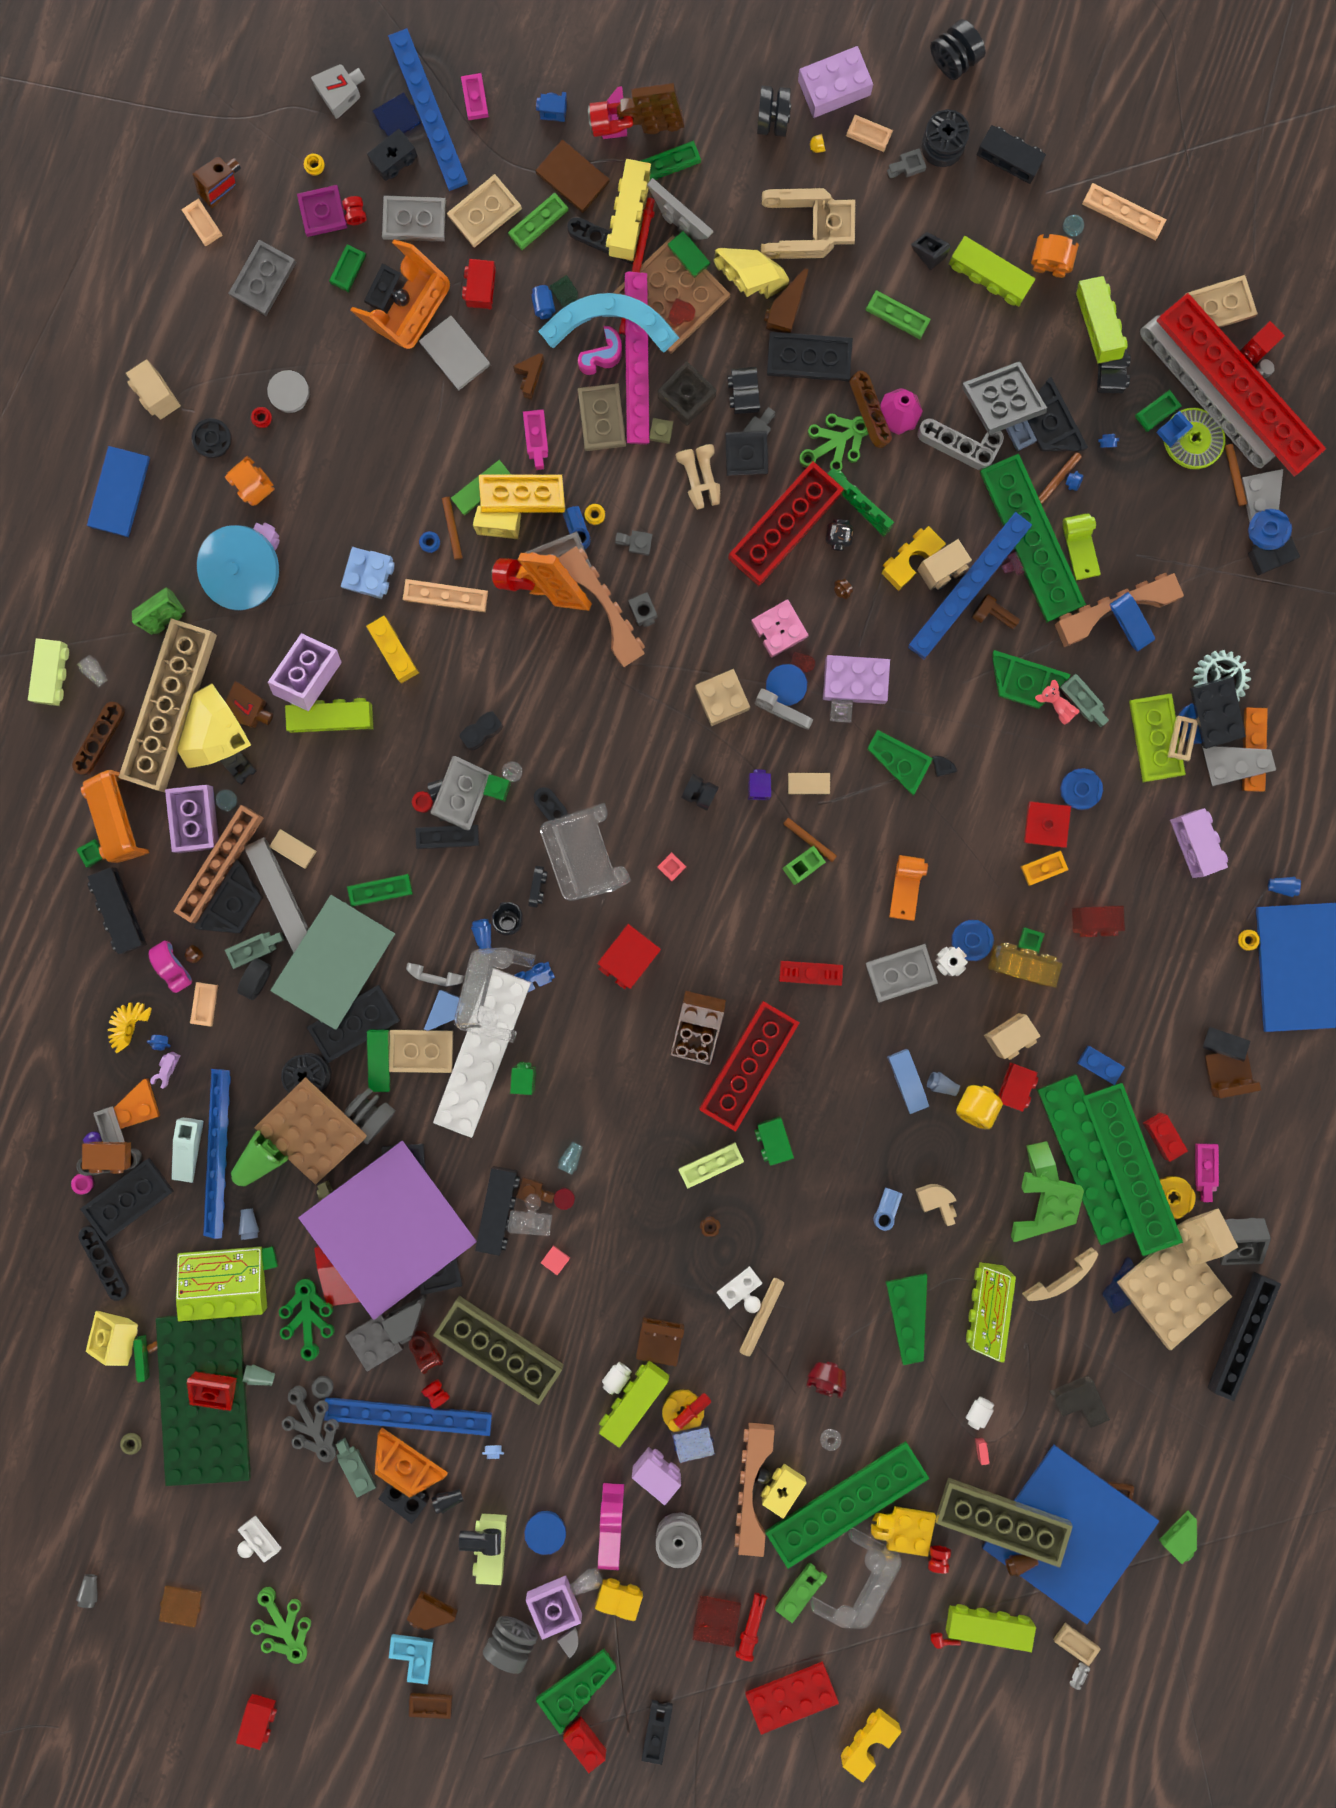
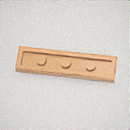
[1082,183,1167,241]
[403,579,488,612]

